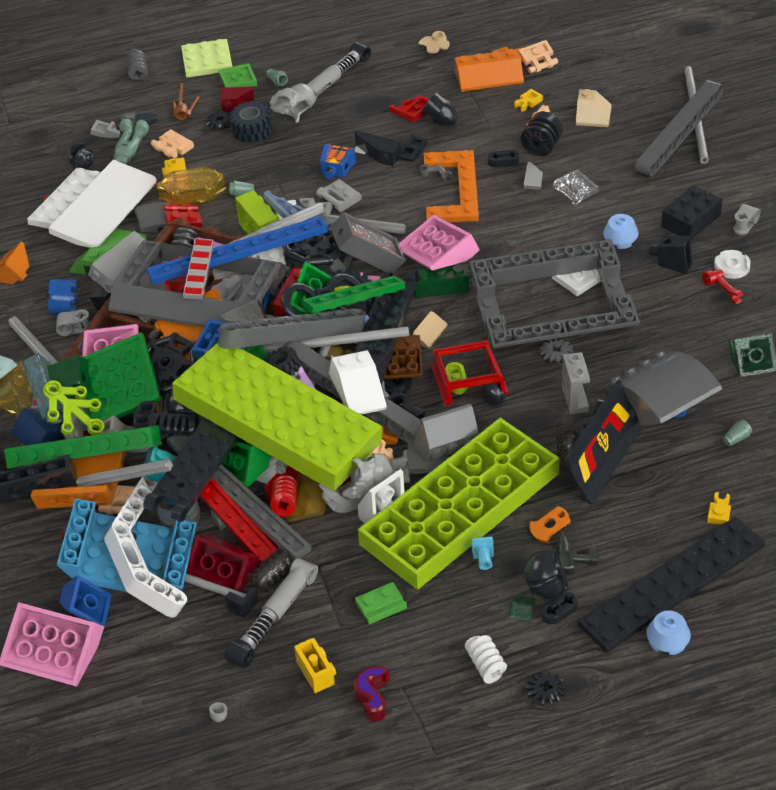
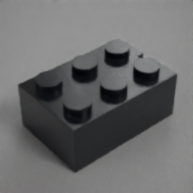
[661,185,723,241]

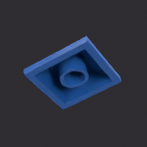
[59,575,112,627]

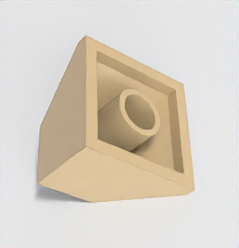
[576,89,612,127]

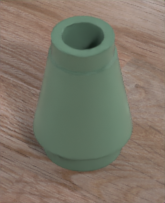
[267,69,288,86]
[229,181,254,197]
[722,420,752,447]

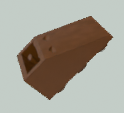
[384,335,423,379]

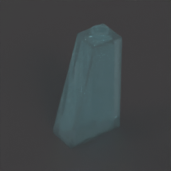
[22,353,63,425]

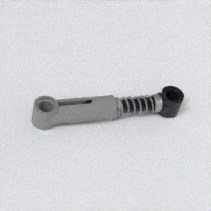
[307,42,371,98]
[224,558,318,669]

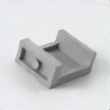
[562,353,590,414]

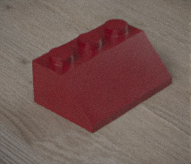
[186,534,260,592]

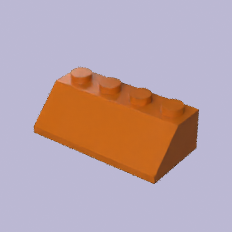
[455,49,524,92]

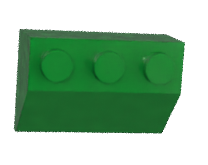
[290,261,332,315]
[222,437,271,486]

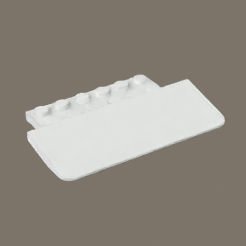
[27,160,156,248]

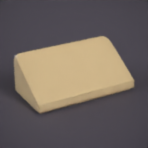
[413,311,448,348]

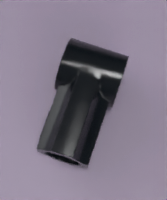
[389,393,425,420]

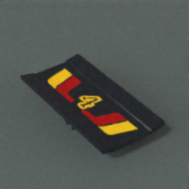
[565,380,644,504]

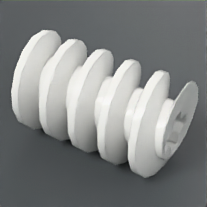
[465,635,507,684]

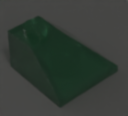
[728,333,776,377]

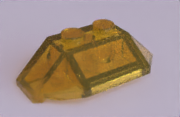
[157,167,226,205]
[0,360,34,418]
[286,472,327,522]

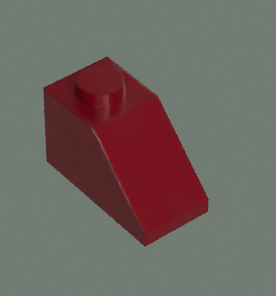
[220,86,255,112]

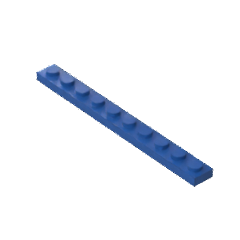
[147,216,328,285]

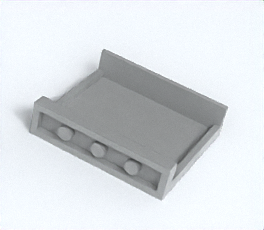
[88,231,168,319]

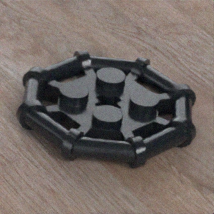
[282,223,345,266]
[147,332,198,396]

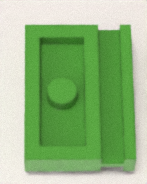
[355,582,407,625]

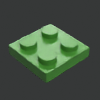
[219,63,257,88]

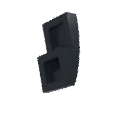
[397,135,427,162]

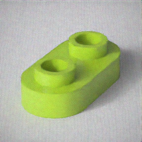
[445,362,468,394]

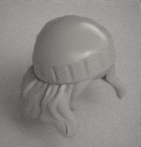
[270,83,316,123]
[342,453,392,499]

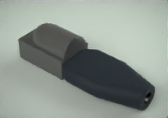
[121,112,157,124]

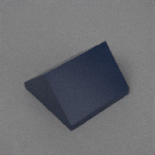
[11,408,64,445]

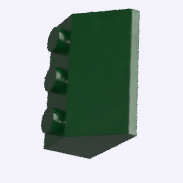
[414,264,469,299]

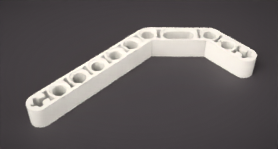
[104,451,187,617]

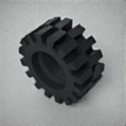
[264,347,301,376]

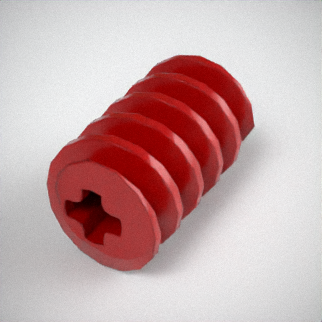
[270,475,298,517]

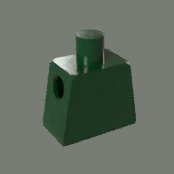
[47,354,89,399]

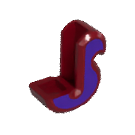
[354,666,390,722]

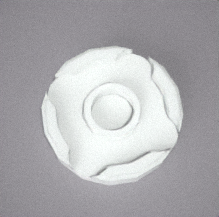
[714,250,751,279]

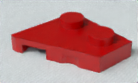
[389,95,430,122]

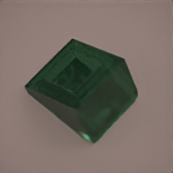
[510,595,537,621]

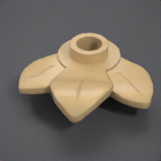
[419,31,450,54]

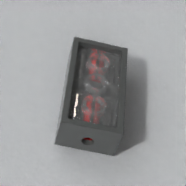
[331,212,406,274]

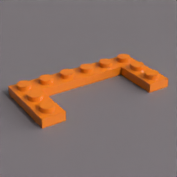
[424,150,479,222]

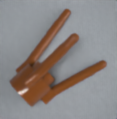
[172,83,200,120]

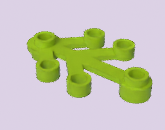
[43,380,104,435]

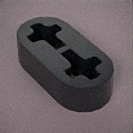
[488,150,519,167]
[542,592,578,625]

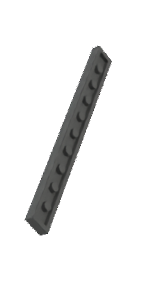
[167,433,311,561]

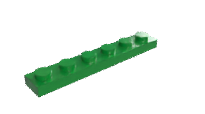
[302,276,405,314]

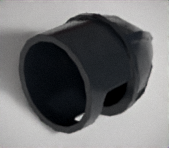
[422,93,457,126]

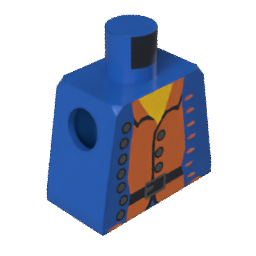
[320,144,356,179]

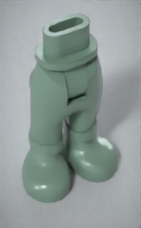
[113,119,149,164]

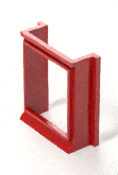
[431,340,509,406]

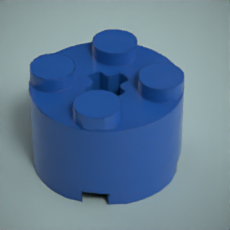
[48,279,78,315]

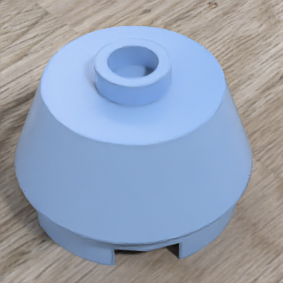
[603,214,639,249]
[647,611,691,655]

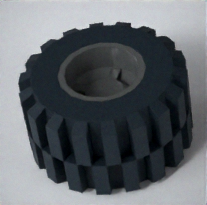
[230,101,273,143]

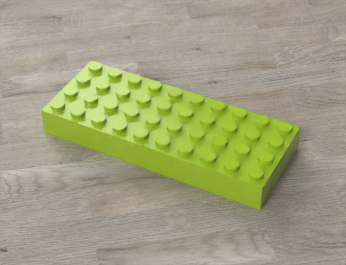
[173,343,383,491]
[358,418,559,590]

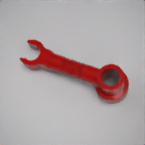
[702,269,744,304]

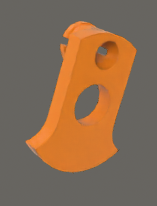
[530,506,571,543]

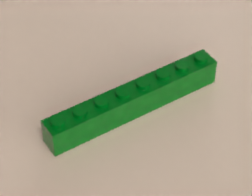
[4,425,162,469]

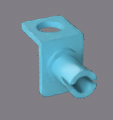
[471,537,494,570]

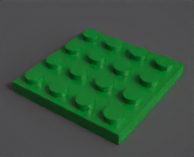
[80,333,162,429]

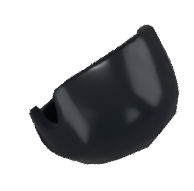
[480,383,508,406]

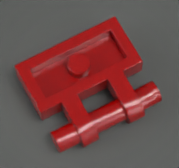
[163,203,203,228]

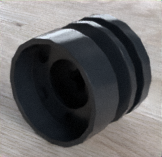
[520,111,563,157]

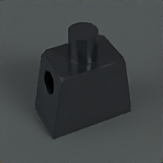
[649,236,693,274]

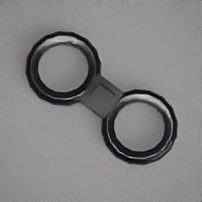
[281,273,365,316]

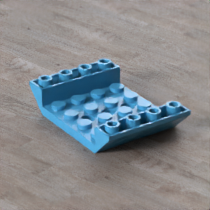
[57,498,197,592]

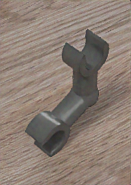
[420,164,453,183]

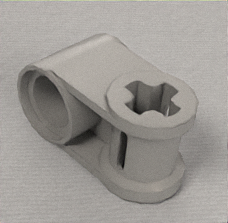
[733,204,761,235]
[56,309,90,336]

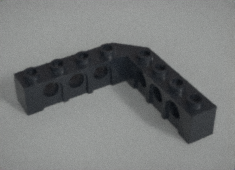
[0,454,77,503]

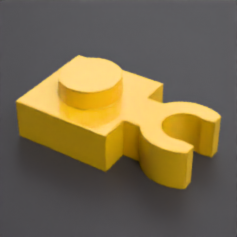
[514,89,543,112]
[707,492,731,525]

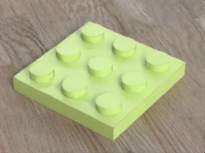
[181,39,232,77]

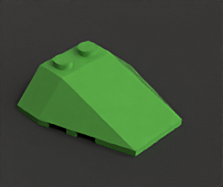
[70,228,147,275]

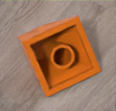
[0,241,30,285]

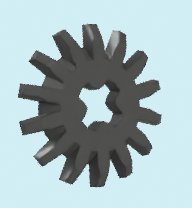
[540,338,574,363]

